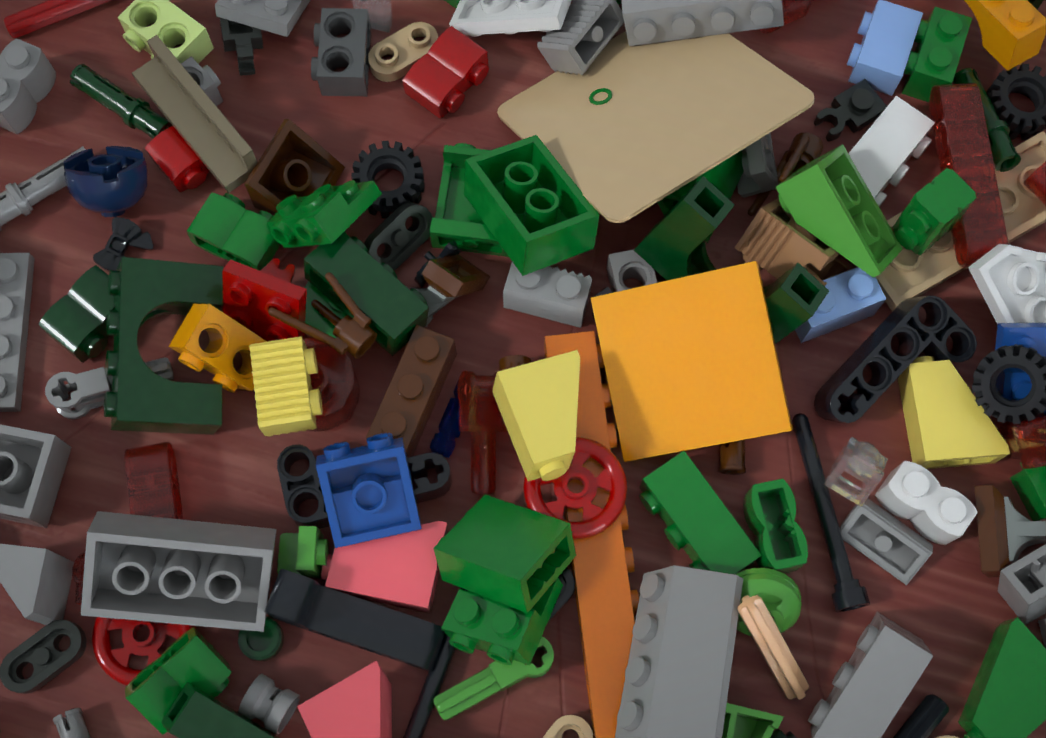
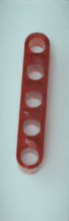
[929,83,1008,267]

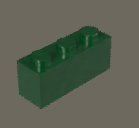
[304,232,429,356]

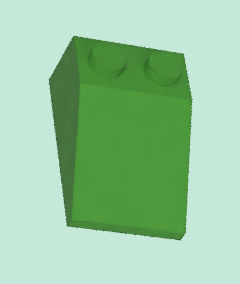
[776,144,903,277]

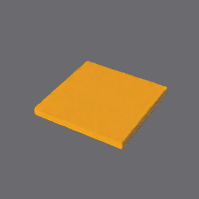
[591,261,793,462]

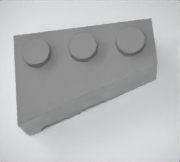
[808,612,933,738]

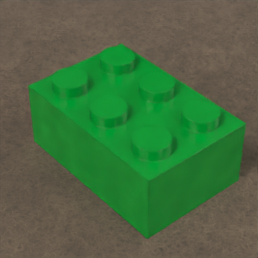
[463,135,600,276]

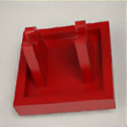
[222,258,307,342]

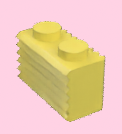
[249,336,323,437]

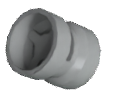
[238,673,301,735]

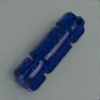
[430,378,479,458]

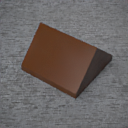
[244,118,345,216]

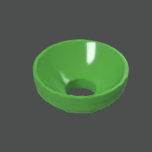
[735,568,801,636]

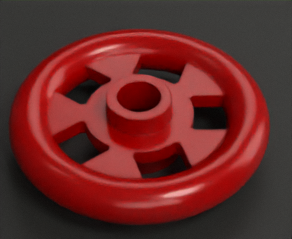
[523,437,627,539]
[92,617,197,686]

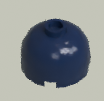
[63,146,148,217]

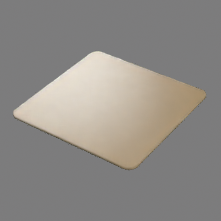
[497,31,815,223]

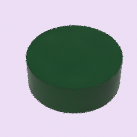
[238,617,284,661]

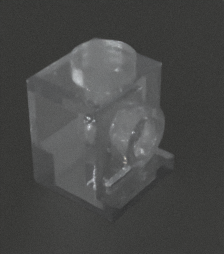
[824,437,888,507]

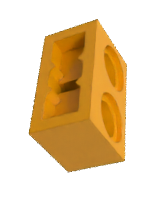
[168,304,267,393]

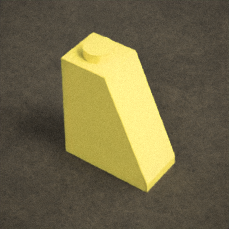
[492,350,580,481]
[898,356,1010,469]

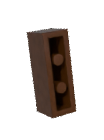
[366,325,457,458]

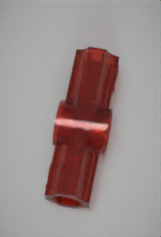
[999,416,1046,469]

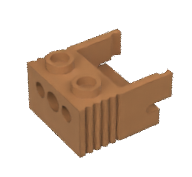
[734,198,847,286]

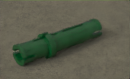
[70,64,173,138]
[952,68,1021,172]

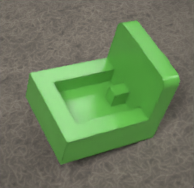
[277,526,329,578]

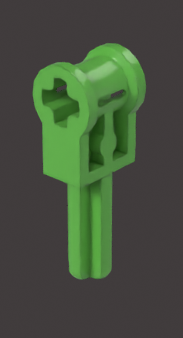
[433,637,554,720]

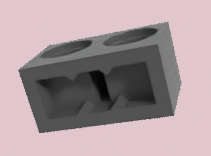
[311,8,372,97]

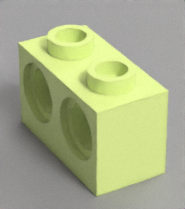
[117,0,214,64]

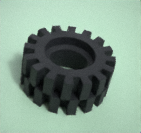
[986,64,1046,141]
[351,141,425,218]
[972,344,1046,424]

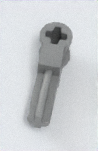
[45,357,174,419]

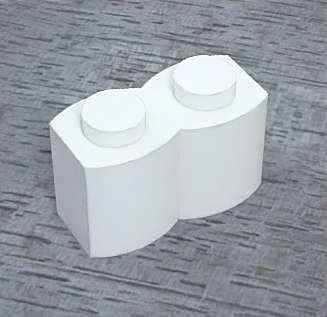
[875,461,978,545]

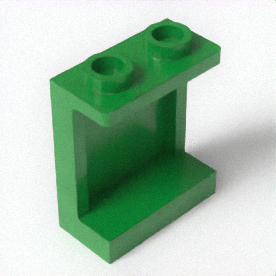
[430,143,509,257]

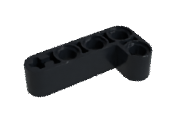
[814,296,977,423]
[277,444,452,529]
[264,569,445,671]

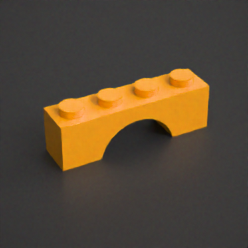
[964,0,1046,71]

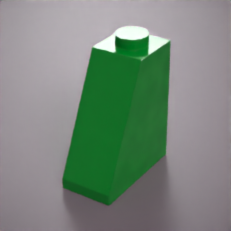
[958,617,1046,738]

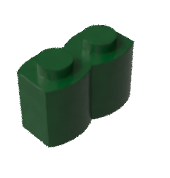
[38,265,115,363]

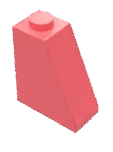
[321,521,449,613]
[297,660,392,738]

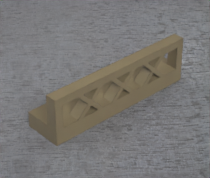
[132,35,257,194]

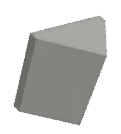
[0,544,75,625]

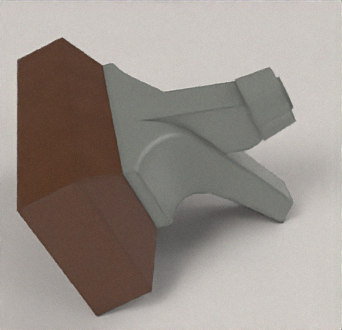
[406,255,490,327]
[975,485,1046,578]

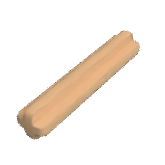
[737,595,809,700]

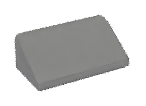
[839,495,933,585]

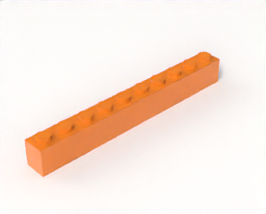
[544,331,639,738]

